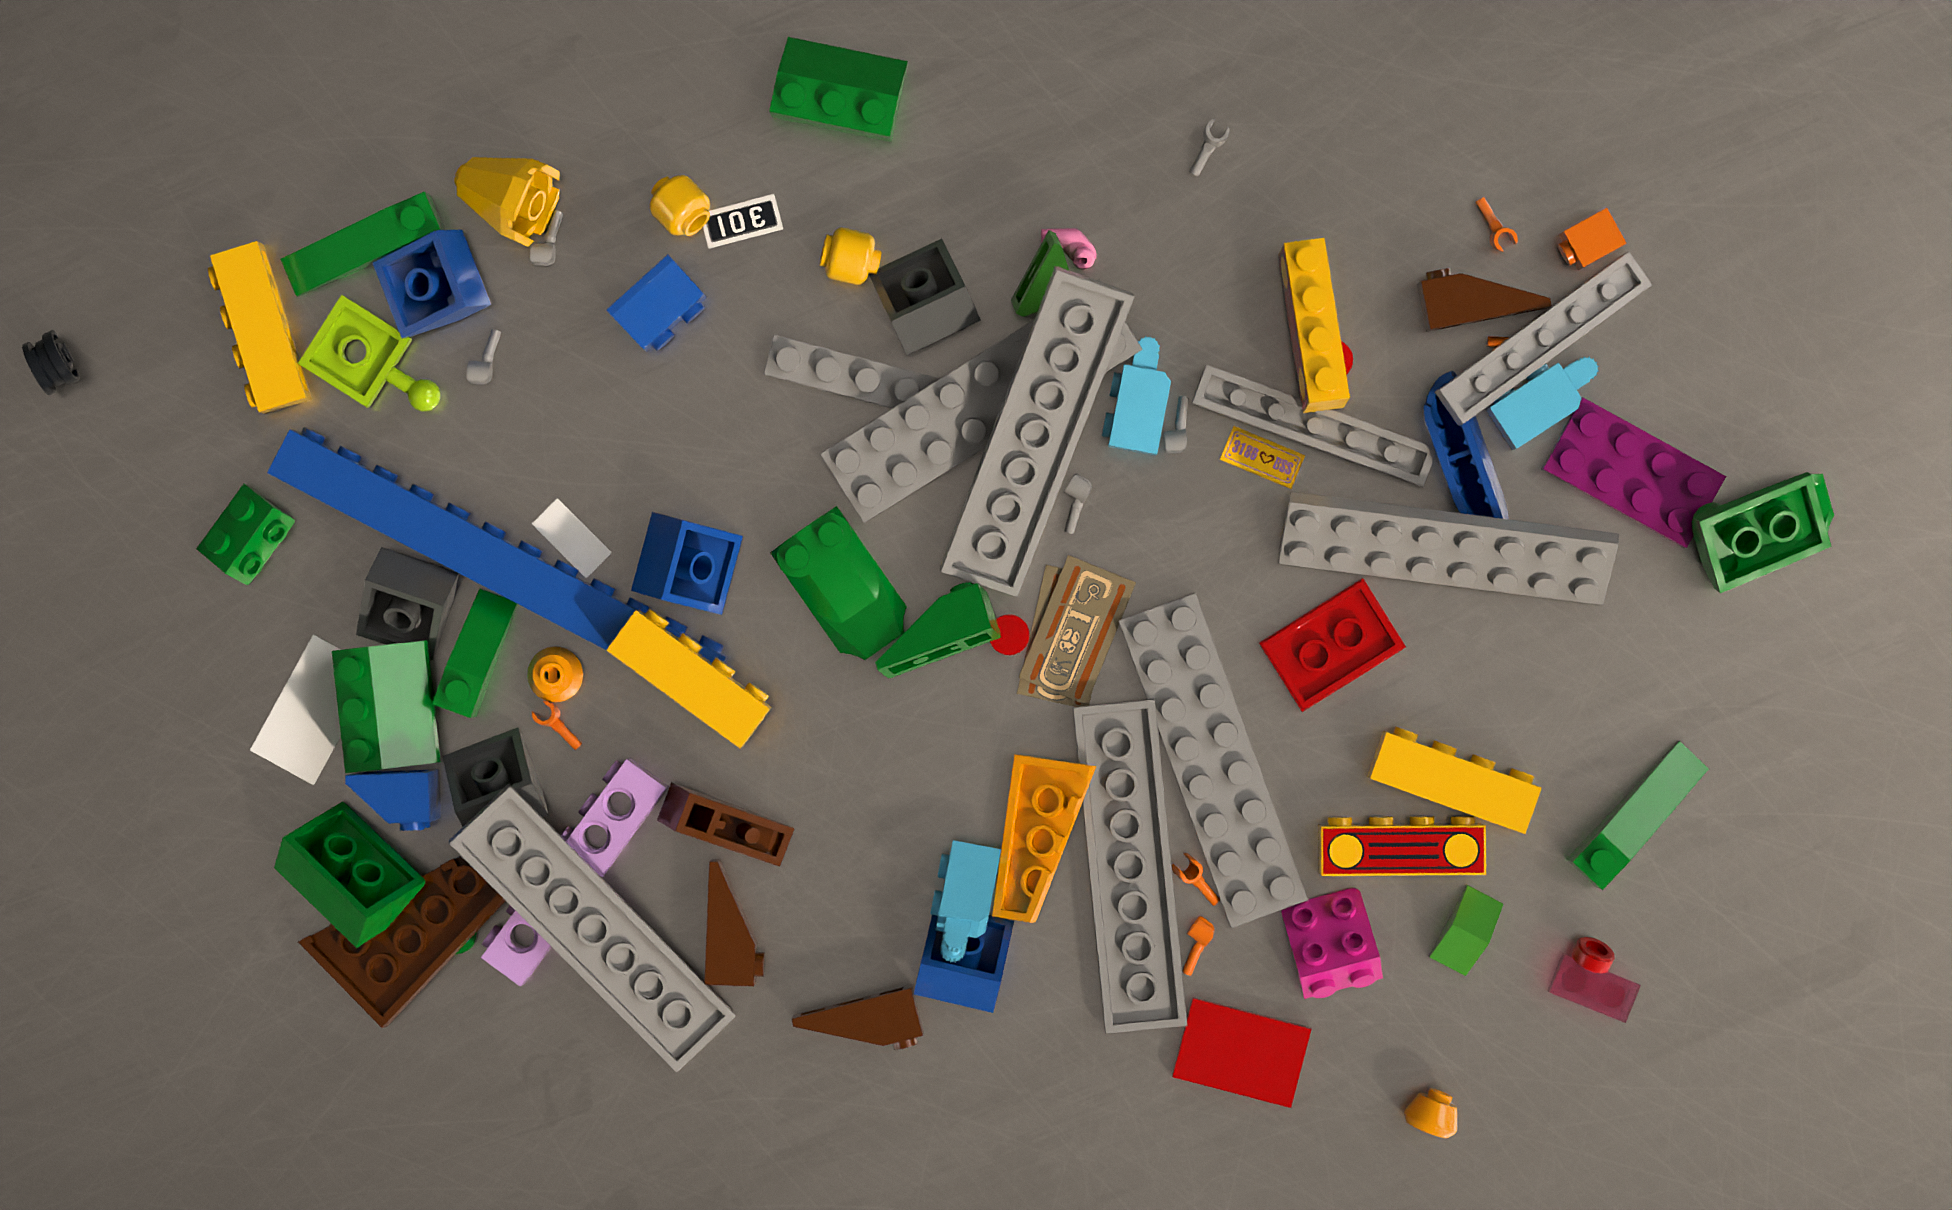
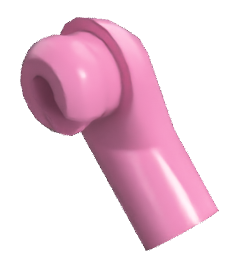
[1041,228,1097,269]

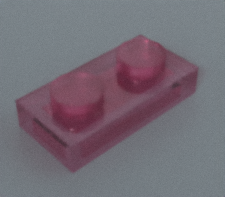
[1548,953,1641,1023]

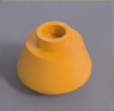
[527,647,583,702]
[1404,1088,1457,1139]

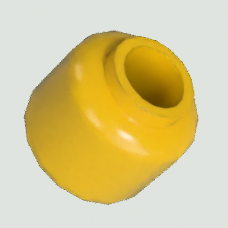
[649,175,710,236]
[819,227,882,285]

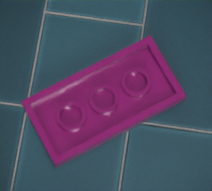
[1541,397,1727,548]

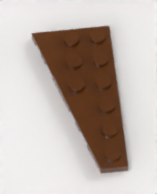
[298,856,506,1028]

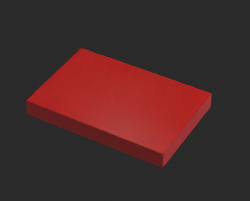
[1259,578,1406,712]
[1172,997,1312,1108]

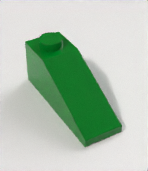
[875,582,1002,679]
[432,588,518,718]

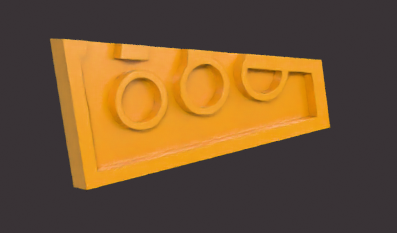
[992,754,1096,923]

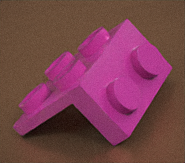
[1281,888,1383,999]

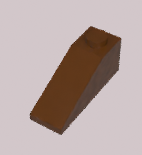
[1417,268,1552,332]
[657,782,794,867]
[704,859,765,987]
[792,984,924,1050]

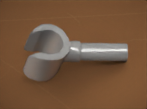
[1189,119,1230,177]
[530,210,564,266]
[466,329,501,385]
[1163,396,1189,454]
[1064,474,1092,534]

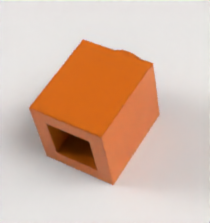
[1558,208,1627,270]

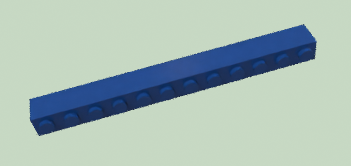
[267,427,729,663]

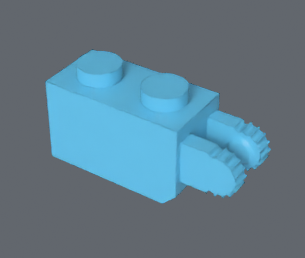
[1102,336,1171,456]
[1485,357,1599,450]
[930,840,1001,963]

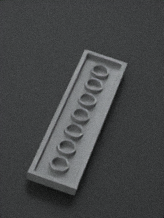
[940,266,1134,597]
[821,279,1142,523]
[1279,492,1619,605]
[1119,593,1308,928]
[1073,699,1187,1034]
[449,784,736,1073]

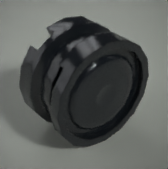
[22,330,80,395]

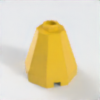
[454,157,559,247]

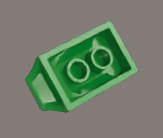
[1692,472,1834,594]
[770,506,907,661]

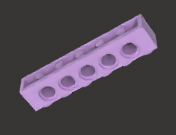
[481,758,669,987]

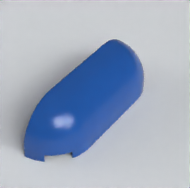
[1424,371,1509,519]

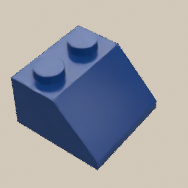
[373,229,491,338]
[607,255,707,351]
[631,512,743,615]
[345,769,441,831]
[914,915,1014,1013]

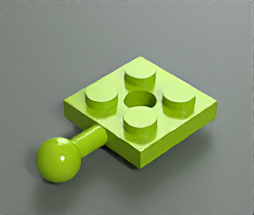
[298,295,441,412]

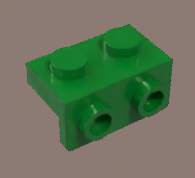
[196,483,295,585]

